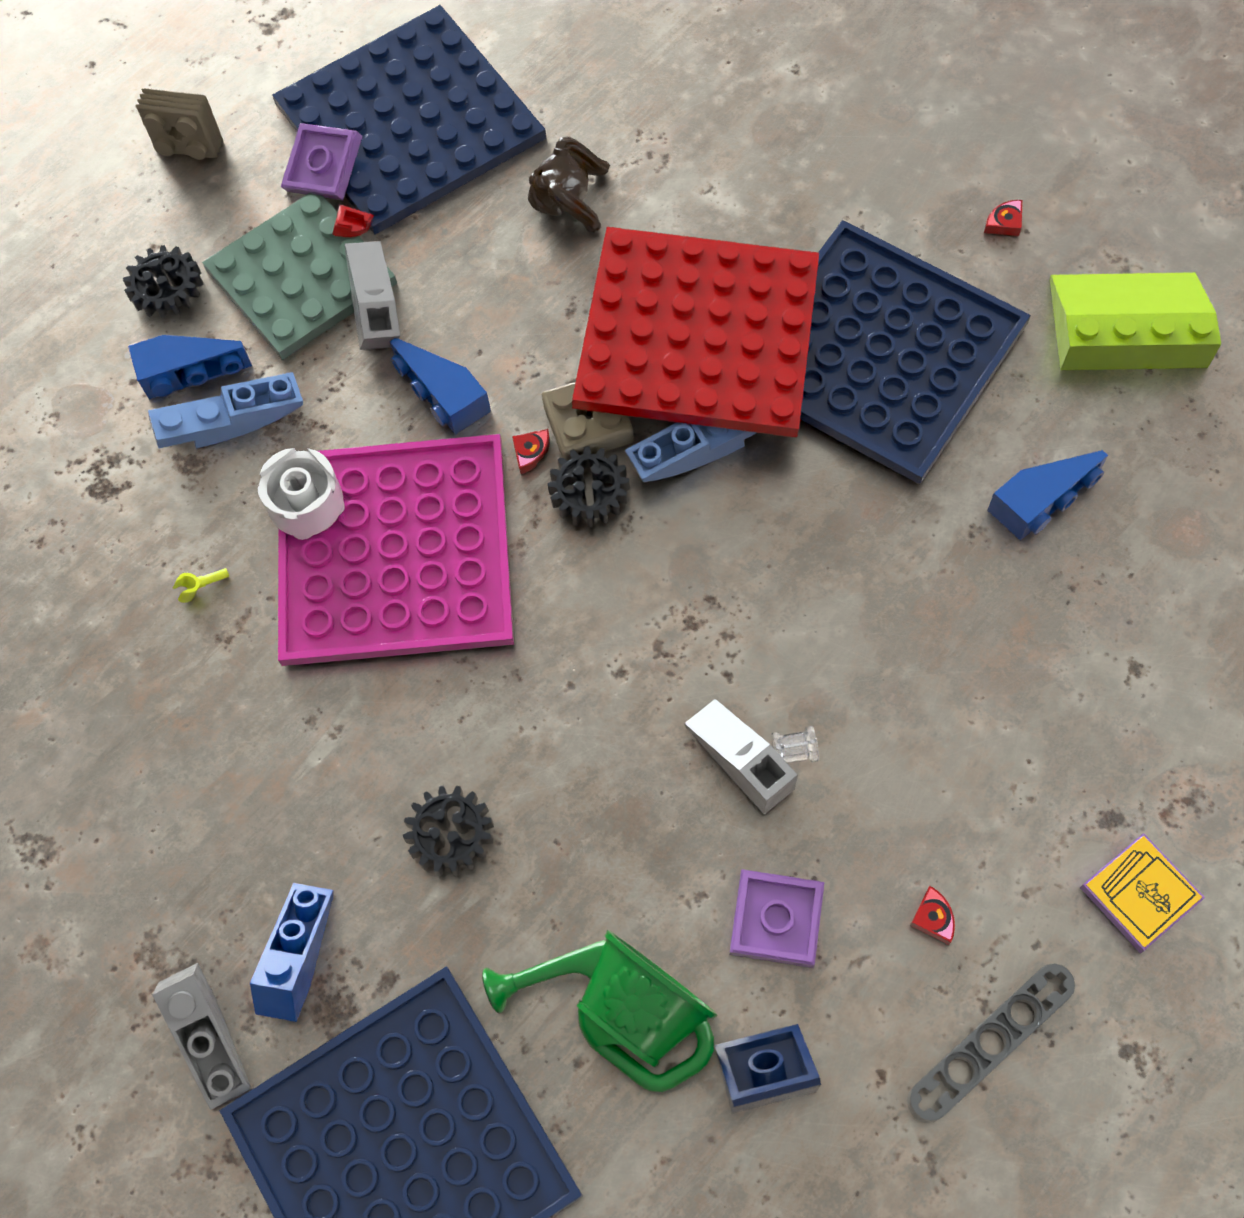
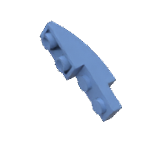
[148,372,303,449]
[625,422,757,482]

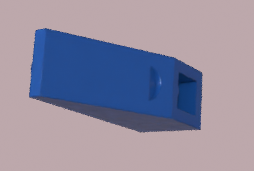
[128,335,252,399]
[390,338,491,435]
[987,450,1108,541]
[250,883,334,1022]

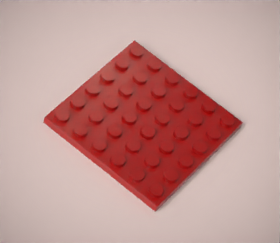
[572,226,819,438]

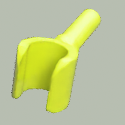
[173,568,229,603]

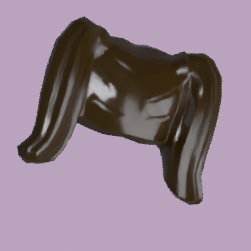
[528,136,610,233]

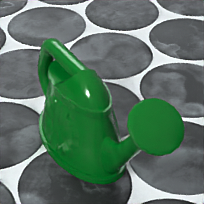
[482,930,717,1092]

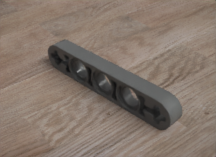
[907,964,1075,1123]

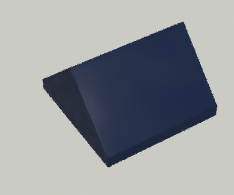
[714,1024,821,1114]

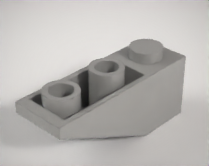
[345,241,400,350]
[685,699,798,815]
[152,963,251,1110]

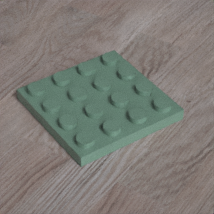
[202,193,397,360]

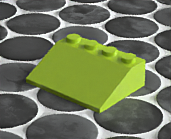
[1050,272,1221,370]

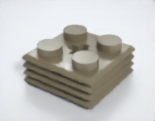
[135,88,224,160]
[542,382,634,461]

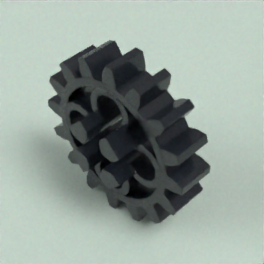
[123,245,203,318]
[548,446,630,527]
[403,785,494,876]

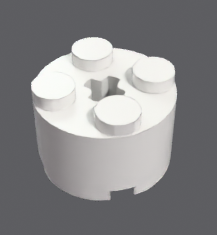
[258,448,345,540]

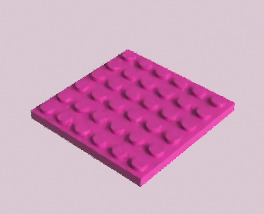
[278,434,514,666]

